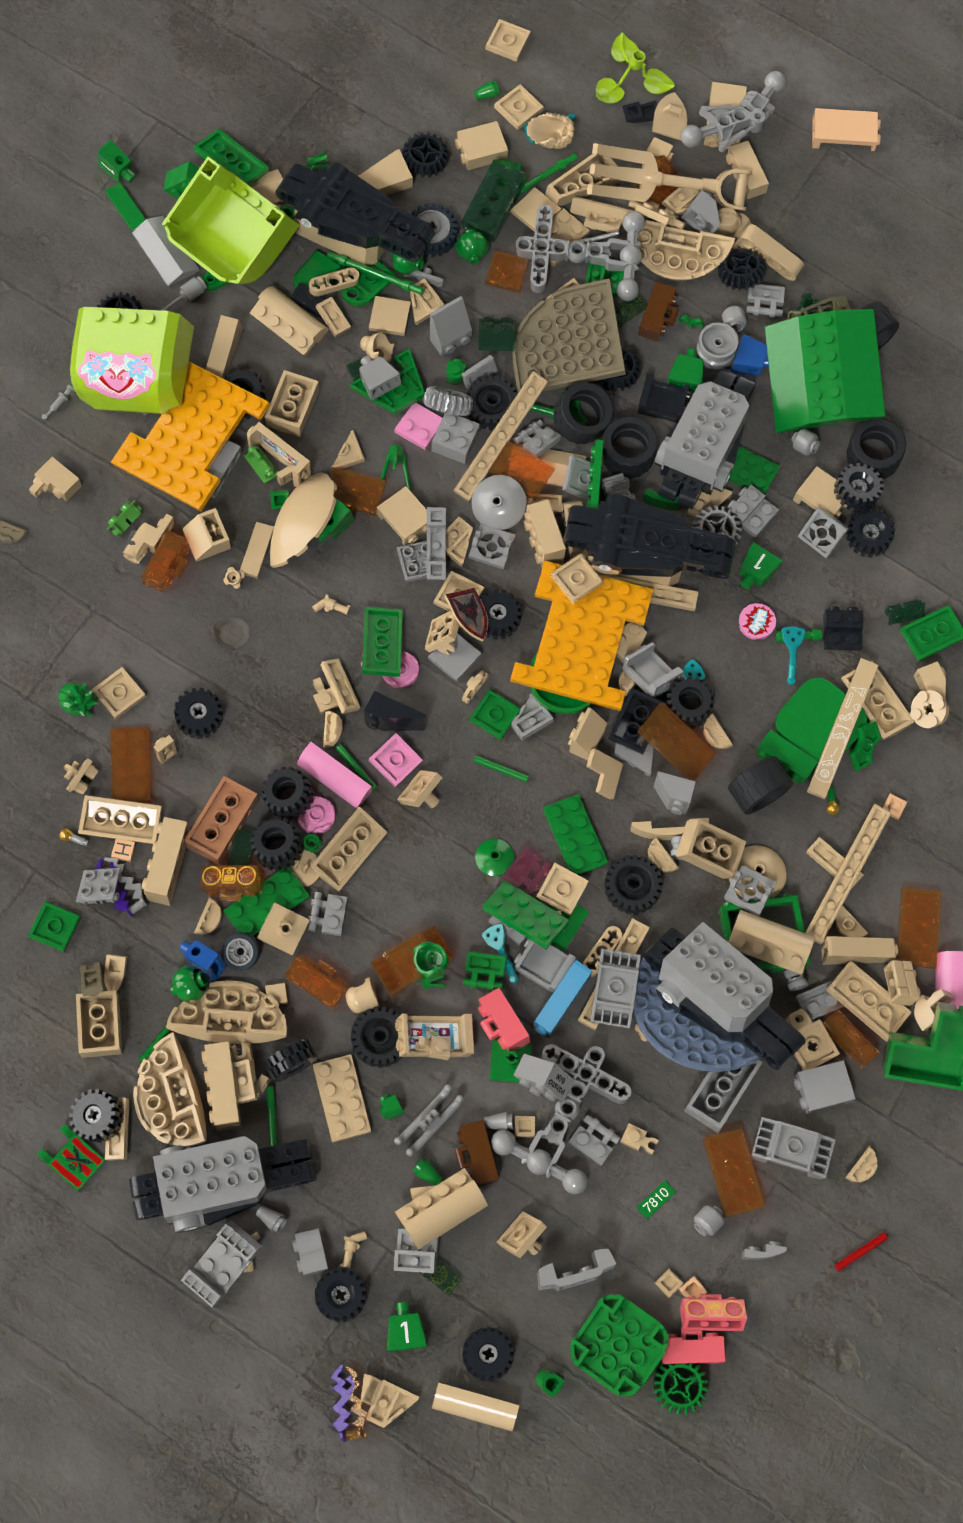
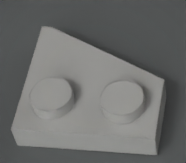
[511,693,554,741]
[614,739,655,776]

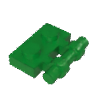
[463,951,507,991]

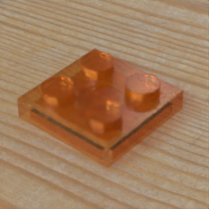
[485,251,529,293]

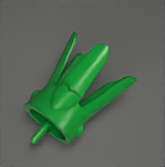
[303,151,329,170]
[416,974,446,990]

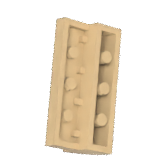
[250,286,329,357]
[728,910,815,975]
[395,1168,488,1250]

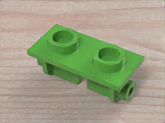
[244,445,278,484]
[106,500,142,537]

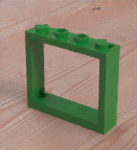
[718,894,811,974]

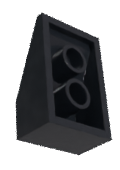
[608,688,667,755]
[364,691,426,731]

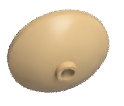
[729,845,787,901]

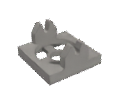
[798,506,849,559]
[469,524,516,570]
[724,865,777,916]

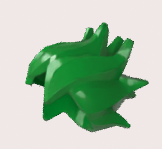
[58,682,99,717]

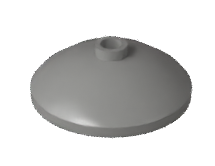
[472,475,527,530]

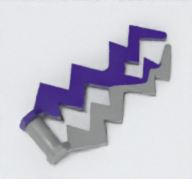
[96,857,148,917]

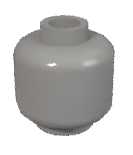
[722,306,747,333]
[792,429,820,456]
[694,1206,724,1236]

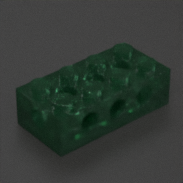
[462,159,526,243]

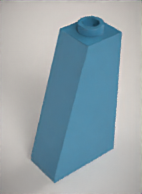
[533,960,592,1037]

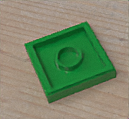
[469,689,521,741]
[28,901,81,953]

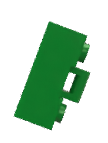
[756,730,818,784]

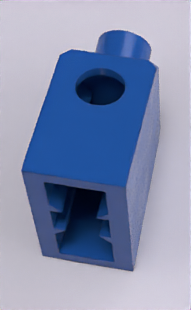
[732,334,769,376]
[179,940,227,982]

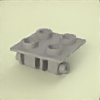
[76,867,121,905]

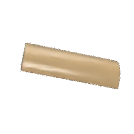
[432,1383,519,1431]

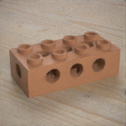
[184,776,259,866]

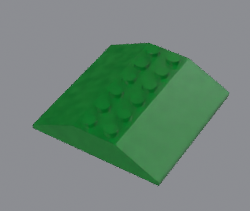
[765,309,886,434]

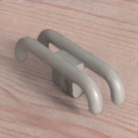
[394,1084,464,1156]

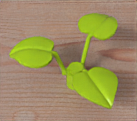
[596,32,675,104]

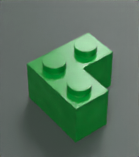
[163,161,200,199]

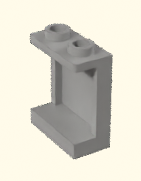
[622,642,684,698]
[514,939,576,993]
[794,1060,856,1114]

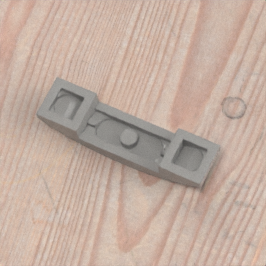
[427,507,446,580]

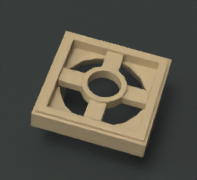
[425,611,461,655]

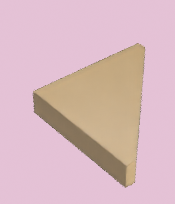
[331,430,365,472]

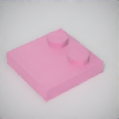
[394,403,442,450]
[368,733,423,787]

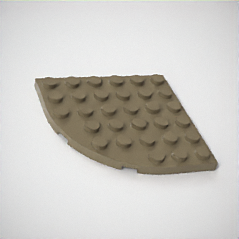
[512,279,626,392]

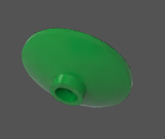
[475,839,514,877]

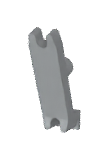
[404,268,443,287]

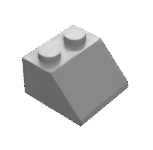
[681,190,720,234]
[653,771,696,815]

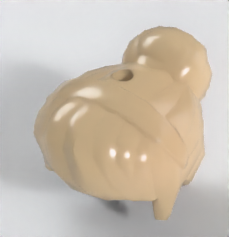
[360,332,395,363]

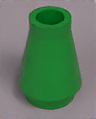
[473,81,500,101]
[412,1158,443,1186]

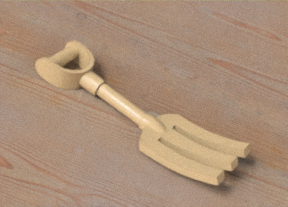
[587,143,752,211]

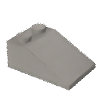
[430,296,472,356]

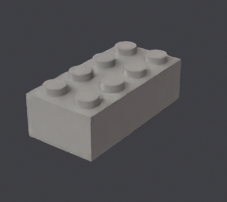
[684,1060,762,1133]

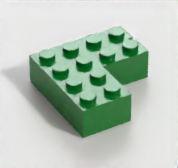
[882,1002,963,1091]

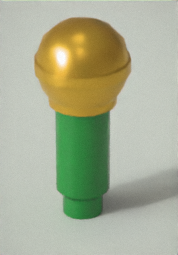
[826,786,840,815]

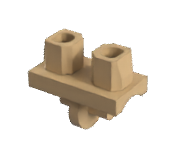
[64,758,98,795]

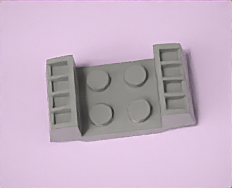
[590,949,641,1029]
[751,1117,836,1180]
[181,1220,263,1308]
[537,1249,616,1291]

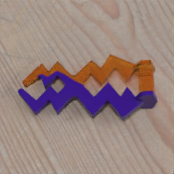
[331,1365,368,1442]

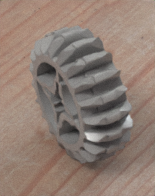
[424,386,473,416]
[692,505,742,546]

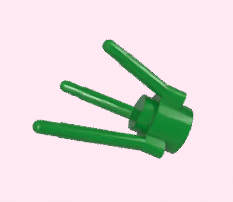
[379,445,411,490]

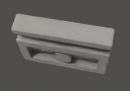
[795,981,844,1021]

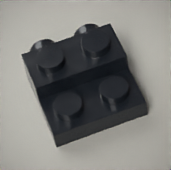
[823,606,863,651]

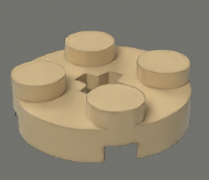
[910,690,949,728]

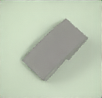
[742,1241,787,1260]

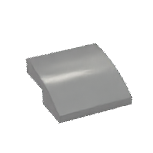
[394,1229,439,1273]

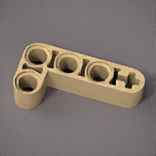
[733,224,804,281]

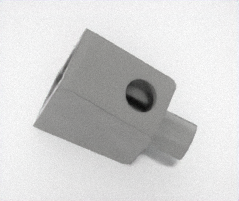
[359,356,401,400]

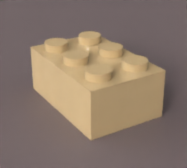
[265,370,319,438]
[523,500,566,568]
[676,819,746,879]
[76,990,122,1058]

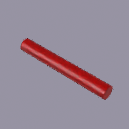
[834,1232,888,1272]

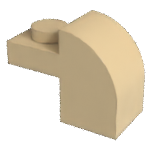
[914,989,954,1034]

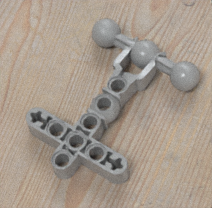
[516,204,645,301]
[491,1044,631,1195]

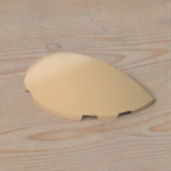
[637,220,735,281]
[270,473,337,568]
[166,980,287,1044]
[133,1032,207,1147]

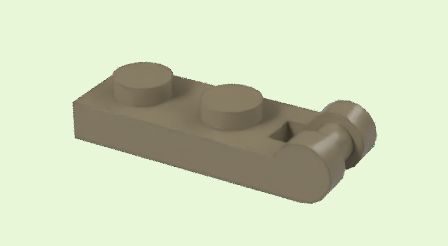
[80,962,103,997]

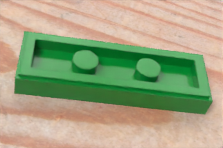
[105,183,146,232]

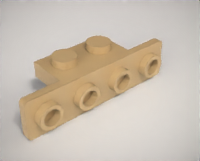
[570,196,642,233]

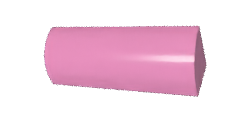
[297,742,372,809]
[935,951,963,1009]

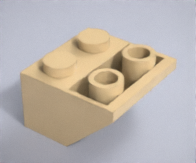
[182,508,231,562]
[568,707,607,761]

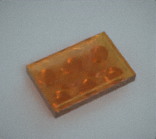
[488,441,555,501]
[330,467,386,516]

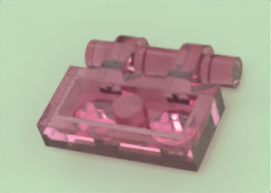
[502,847,552,896]

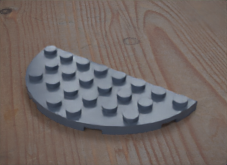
[633,957,761,1072]

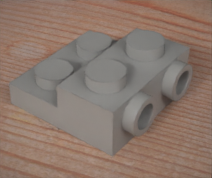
[727,485,779,538]

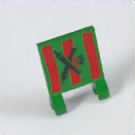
[37,1125,106,1191]

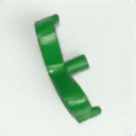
[678,315,704,329]

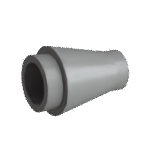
[484,1111,514,1131]
[256,1205,287,1233]

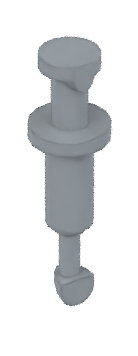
[42,384,75,420]

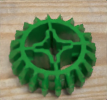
[652,1363,709,1415]

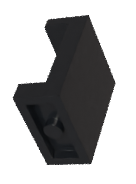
[637,373,691,423]

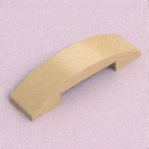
[630,818,709,840]

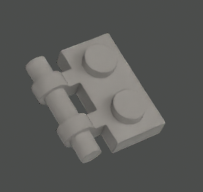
[746,284,785,318]
[513,420,561,459]
[308,892,348,936]
[568,1115,620,1166]

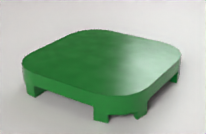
[775,678,867,767]
[570,1295,670,1397]

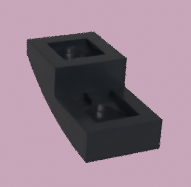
[622,101,657,123]
[291,283,326,319]

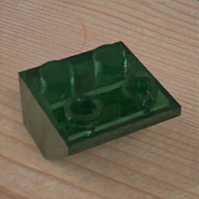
[478,317,515,351]

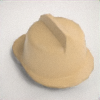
[715,207,751,238]

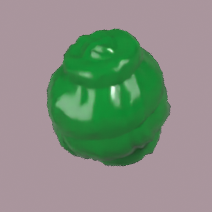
[413,941,449,981]

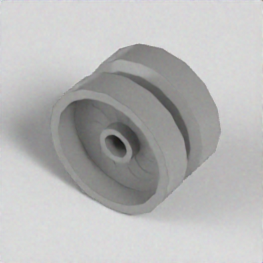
[696,322,739,370]

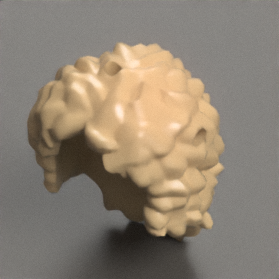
[527,113,575,149]

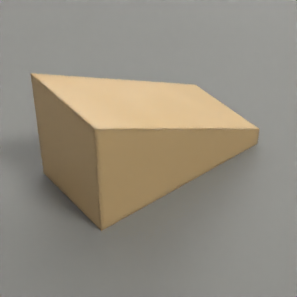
[361,1374,382,1406]

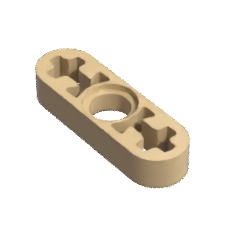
[309,268,359,296]
[583,926,622,977]

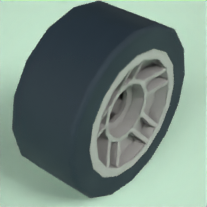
[221,932,261,971]

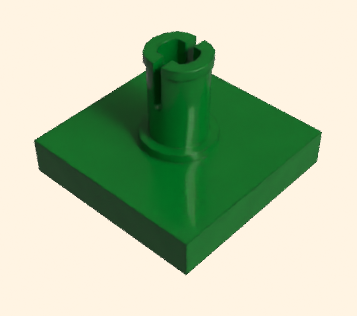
[489,1040,532,1083]

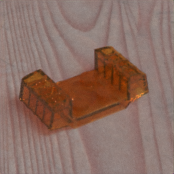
[370,925,455,998]

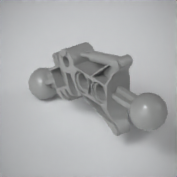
[681,71,786,152]

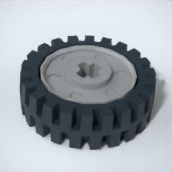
[411,203,458,258]

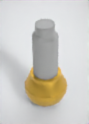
[59,828,89,846]

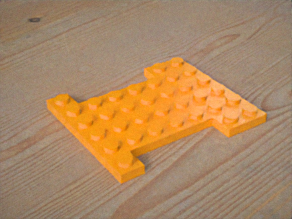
[111,362,270,511]
[510,561,654,711]

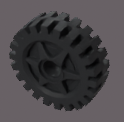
[467,375,518,430]
[604,855,663,914]
[351,1007,403,1068]

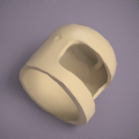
[346,977,379,1013]

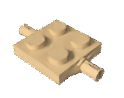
[628,201,685,230]

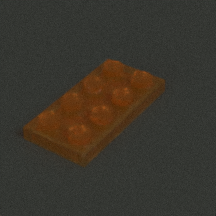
[637,703,716,781]
[110,727,151,803]
[896,887,941,969]
[702,1128,765,1218]

